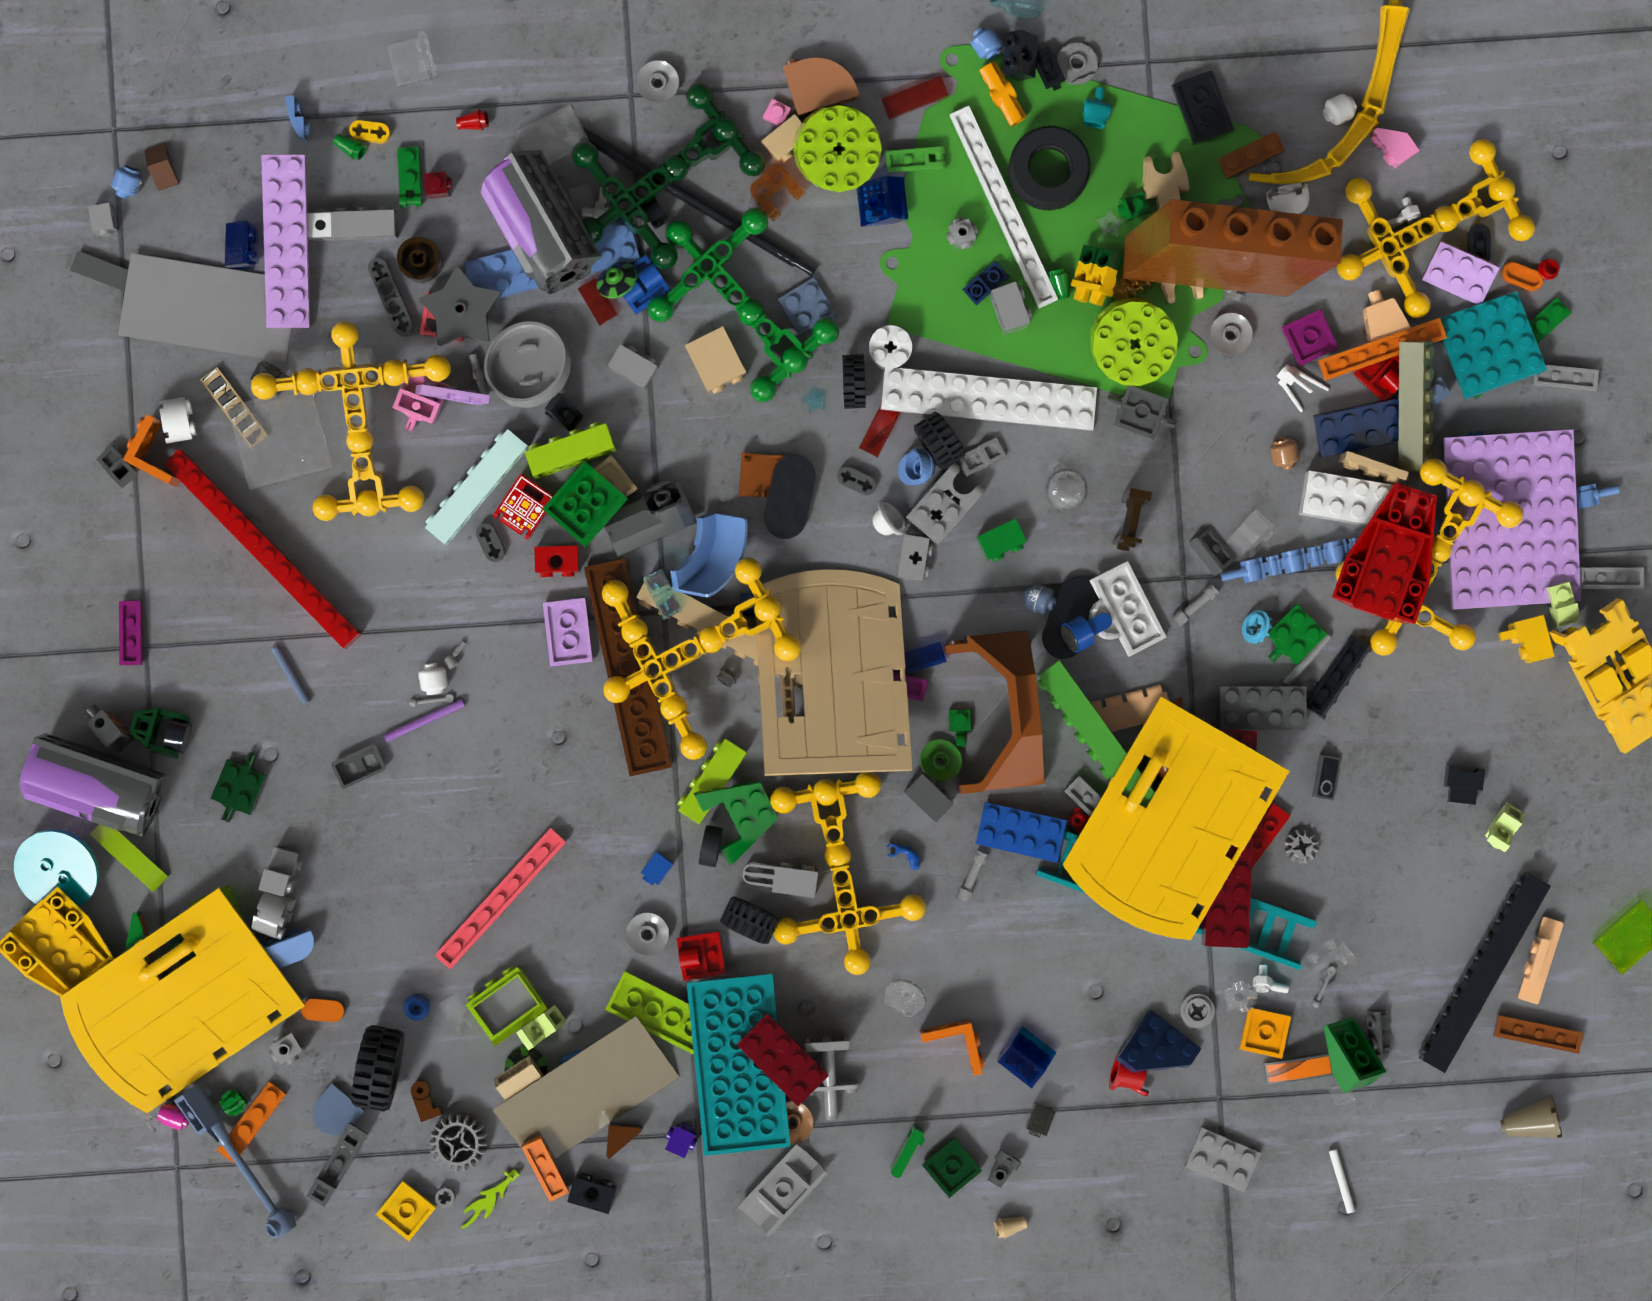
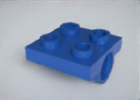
[623,255,671,315]

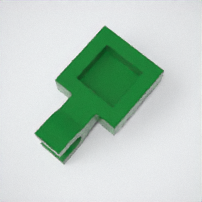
[949,710,971,747]

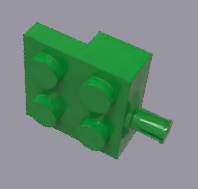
[1267,604,1327,665]

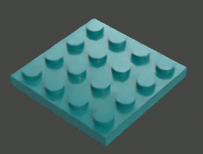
[1440,291,1547,400]

